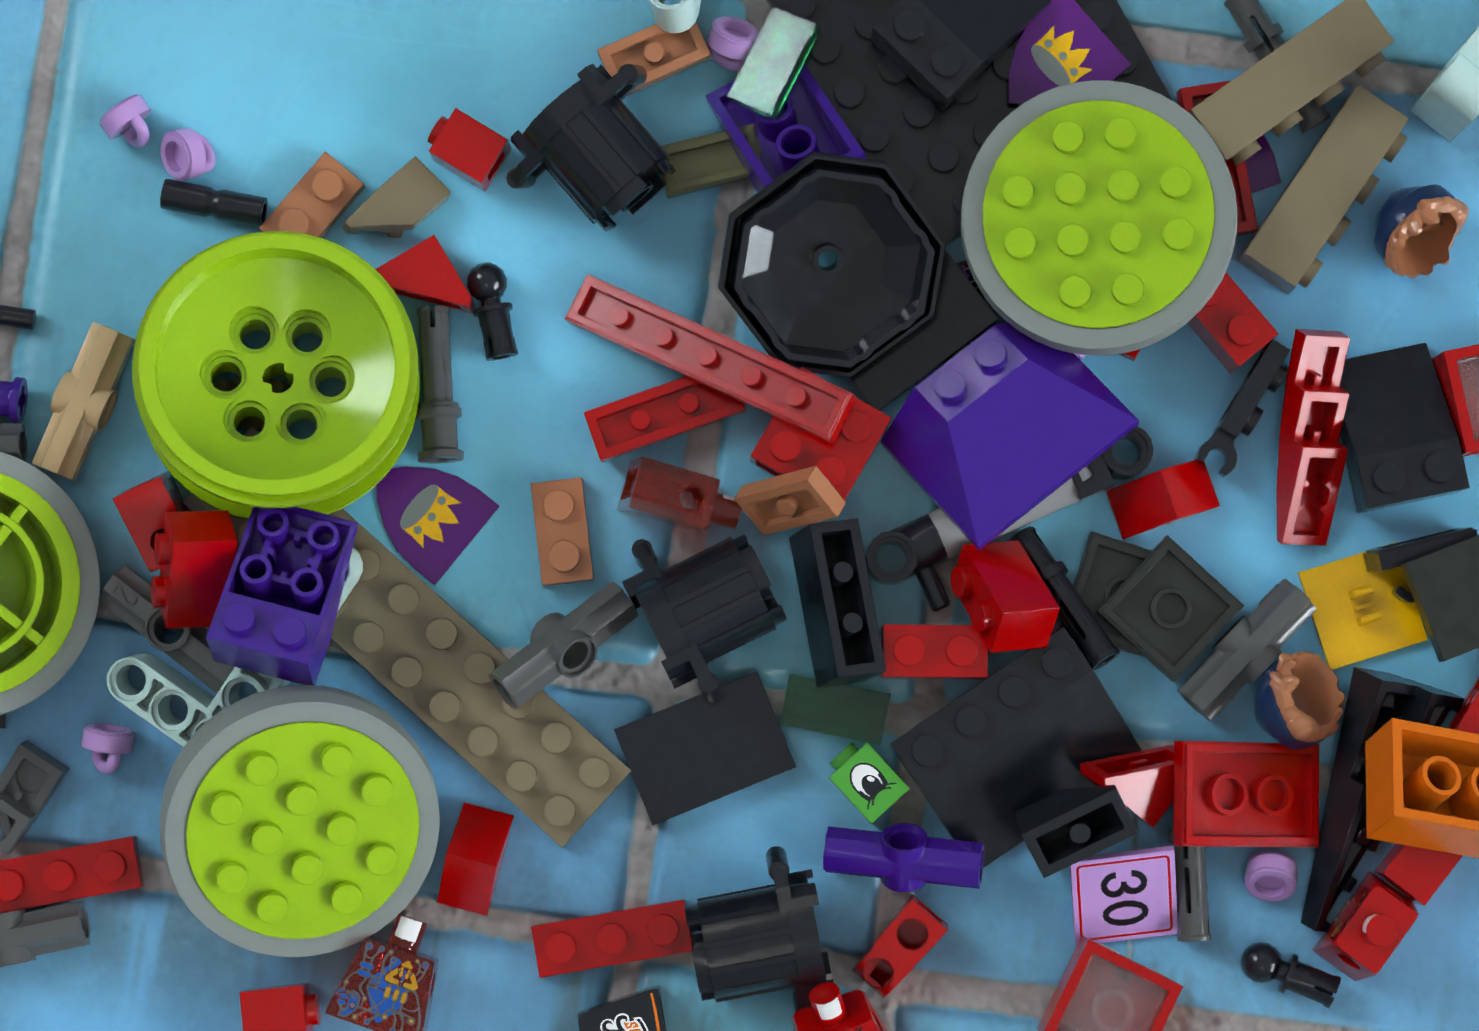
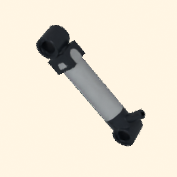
[865,426,1154,612]

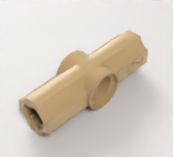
[32,322,135,481]

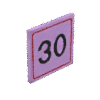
[1070,845,1178,946]

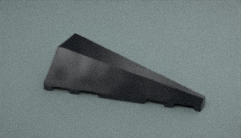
[1301,667,1465,932]

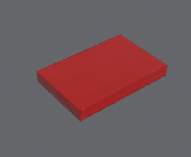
[1174,741,1319,848]

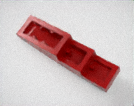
[1276,329,1350,546]

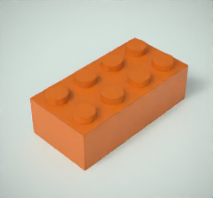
[1365,718,1479,858]

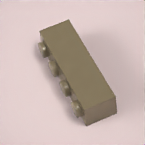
[1189,0,1394,166]
[1237,85,1410,295]

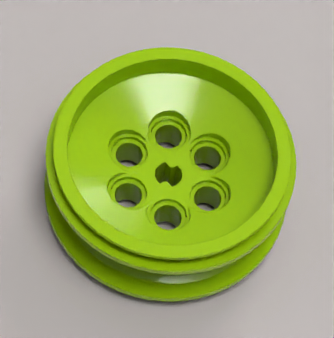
[132,231,420,520]

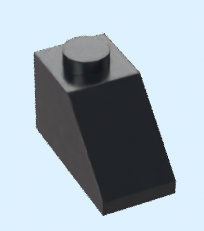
[1015,785,1139,878]

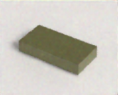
[661,123,761,199]

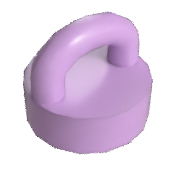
[707,16,761,71]
[99,94,152,148]
[160,128,216,181]
[81,723,136,774]
[1245,849,1298,902]

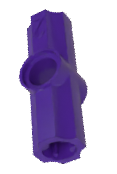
[823,823,985,892]

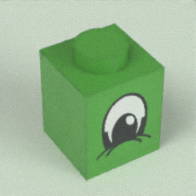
[828,742,910,824]

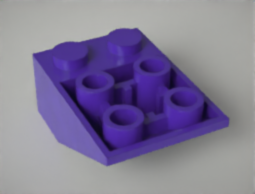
[206,507,358,686]

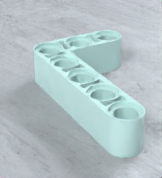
[1410,25,1479,142]
[107,547,363,747]

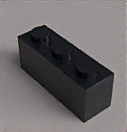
[789,518,887,688]

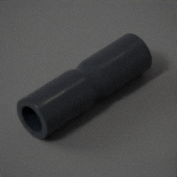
[160,179,268,227]

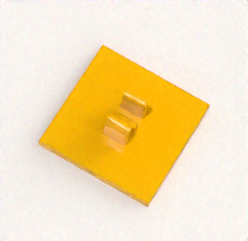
[1298,542,1428,670]

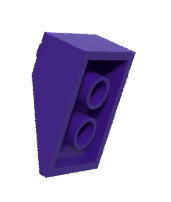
[706,49,866,193]

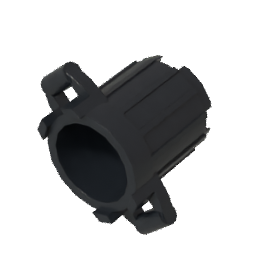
[506,64,676,232]
[622,534,787,703]
[684,846,834,1012]

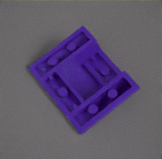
[880,322,1139,550]

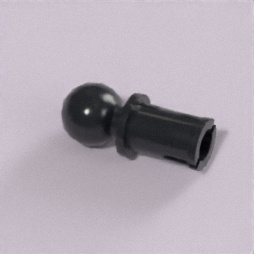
[467,262,518,361]
[1240,942,1341,1008]

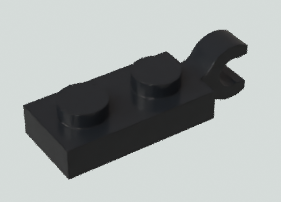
[1195,339,1290,477]

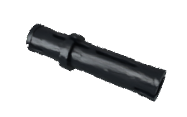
[1008,526,1120,670]

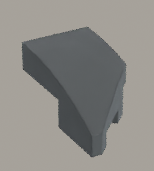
[0,740,69,854]

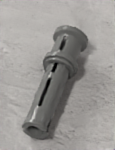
[416,305,464,464]

